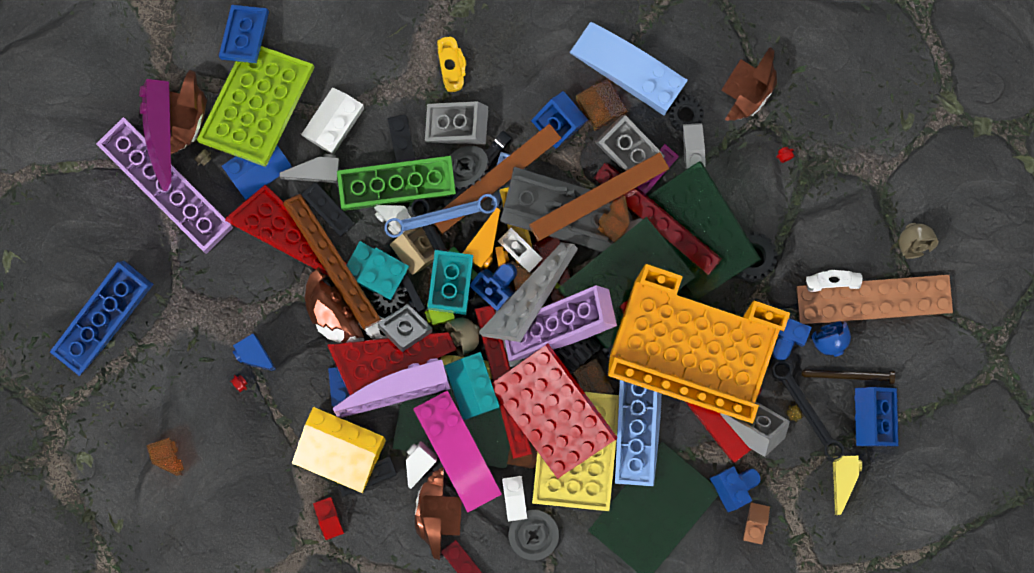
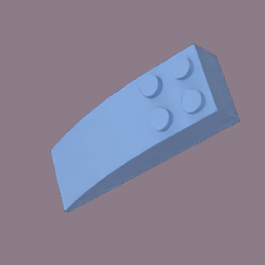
[570,22,687,116]
[615,380,662,486]

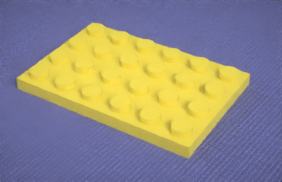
[532,392,619,511]

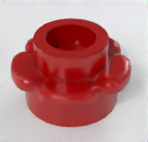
[776,147,795,163]
[230,375,248,392]

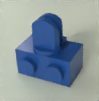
[470,263,517,311]
[772,318,812,360]
[710,466,760,512]

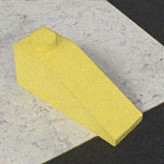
[833,456,862,515]

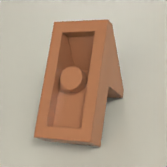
[743,503,770,545]

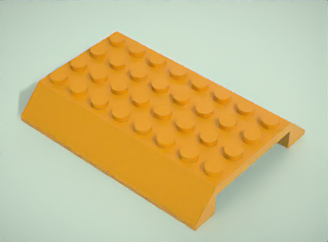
[608,264,790,424]

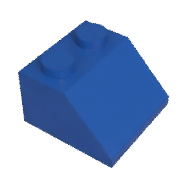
[531,91,588,149]
[233,334,276,371]

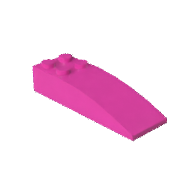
[413,391,502,512]

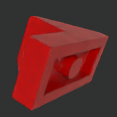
[313,497,344,540]

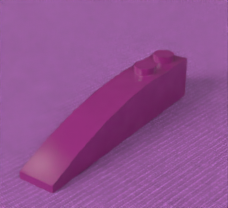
[139,79,171,191]

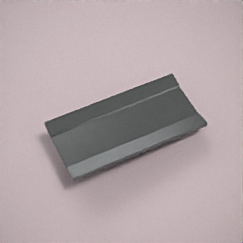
[499,167,622,254]

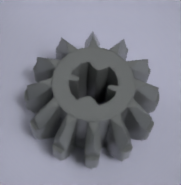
[373,286,405,314]

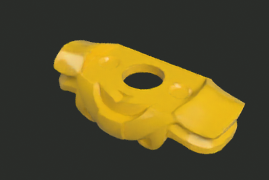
[437,37,466,92]

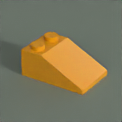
[463,208,500,271]

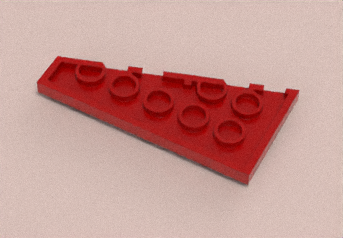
[225,185,347,276]

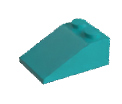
[427,250,473,315]

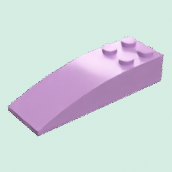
[505,285,617,362]
[333,358,450,418]

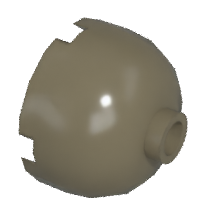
[899,223,939,259]
[445,317,480,357]

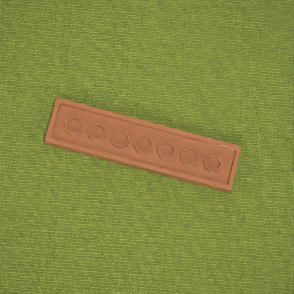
[796,275,953,324]

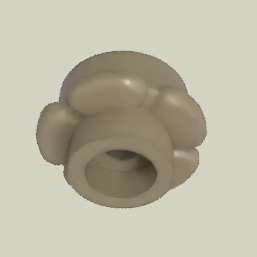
[194,149,211,166]

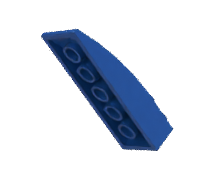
[50,261,154,376]

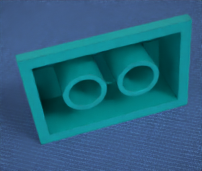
[445,352,500,420]

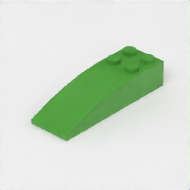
[337,156,456,211]

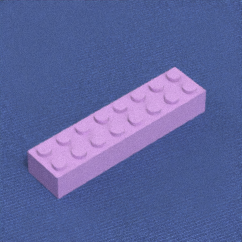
[96,117,234,254]

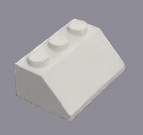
[301,87,364,155]

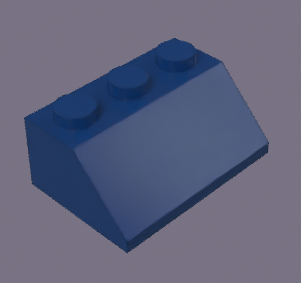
[222,145,292,200]
[854,387,898,447]

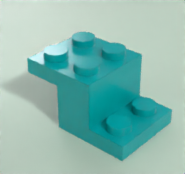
[346,241,409,300]

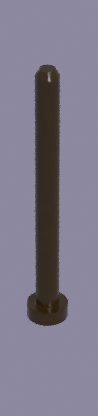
[802,369,895,384]

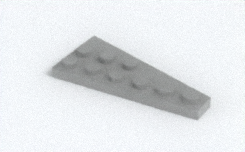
[479,243,578,342]

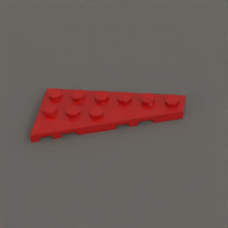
[327,332,456,395]

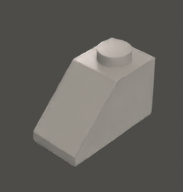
[683,123,706,168]

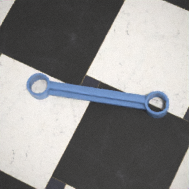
[384,194,497,238]

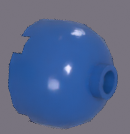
[811,321,851,357]

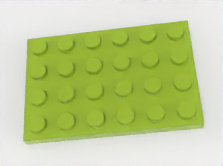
[197,46,315,167]

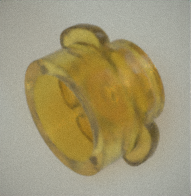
[787,404,803,423]

